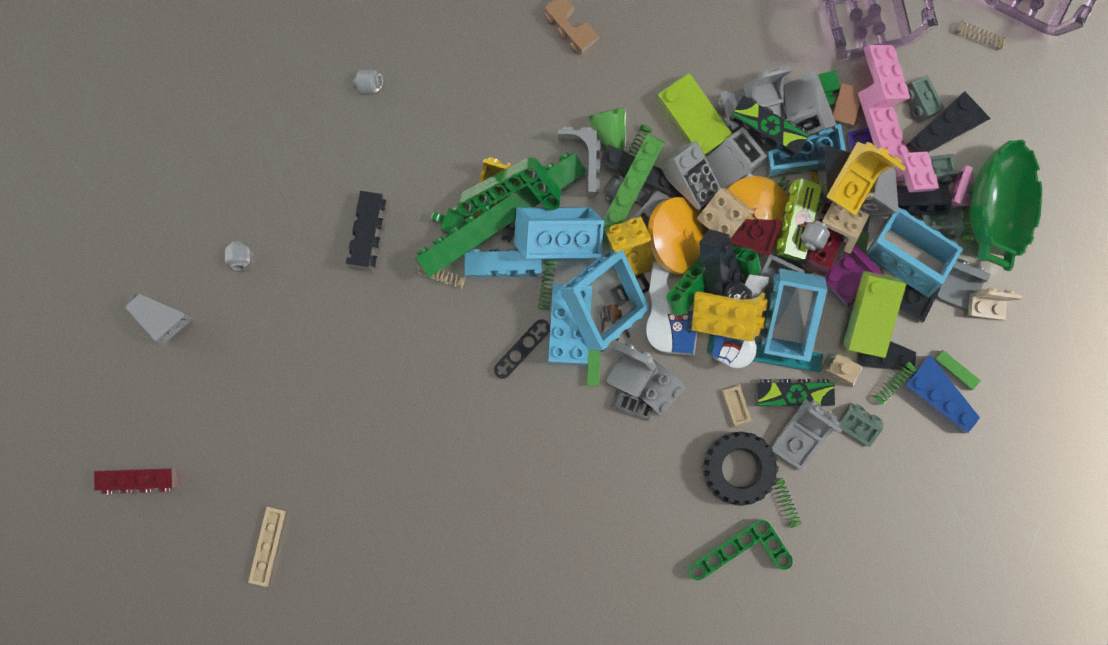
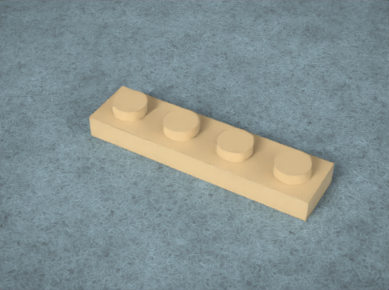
[248,507,286,587]

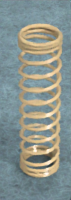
[957,21,1006,49]
[416,265,465,289]

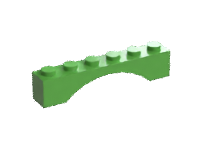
[602,133,666,245]

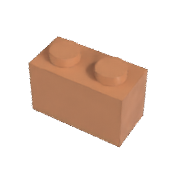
[832,83,864,129]

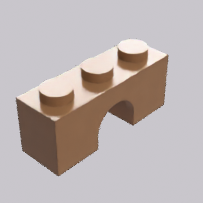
[544,0,599,54]

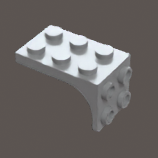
[743,66,793,144]
[558,127,600,197]
[771,399,843,471]

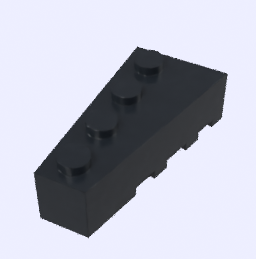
[905,91,991,154]
[346,191,387,271]
[699,229,743,296]

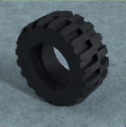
[703,431,779,506]

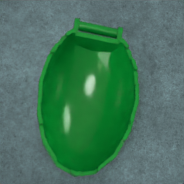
[970,140,1042,271]

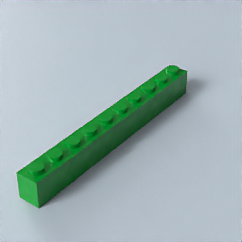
[414,152,587,278]

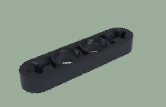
[494,319,550,379]

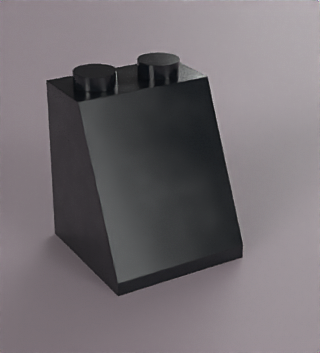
[817,142,851,202]

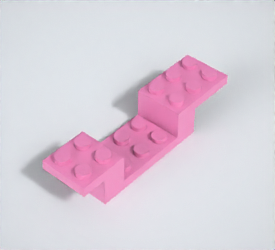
[858,45,939,192]

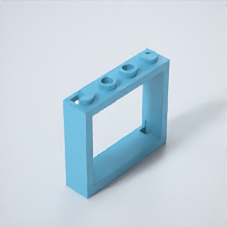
[560,249,650,351]

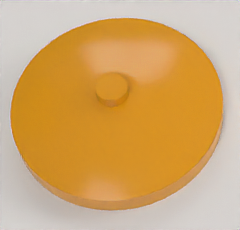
[727,176,789,253]
[648,197,709,275]

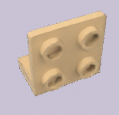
[697,188,755,239]
[822,202,869,254]
[968,288,1023,320]

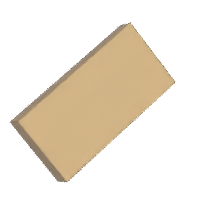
[721,385,752,427]

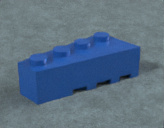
[903,355,980,433]

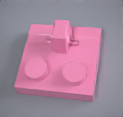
[950,165,974,209]

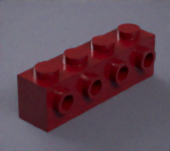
[804,201,843,277]
[94,468,177,494]

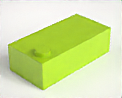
[657,73,733,156]
[843,271,906,358]

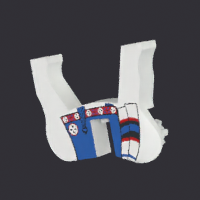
[646,262,769,368]

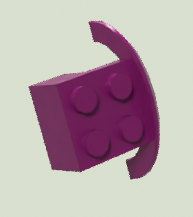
[822,239,884,307]

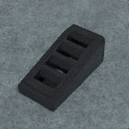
[610,273,650,307]
[610,389,653,421]

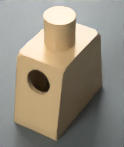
[821,353,862,387]

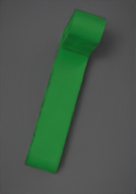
[458,157,562,216]
[666,244,761,316]
[688,519,793,581]

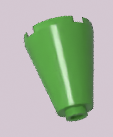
[588,107,626,152]

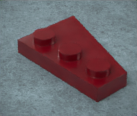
[731,219,783,256]

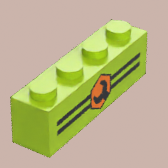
[777,179,822,261]

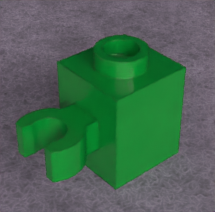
[818,70,840,107]
[430,207,467,235]

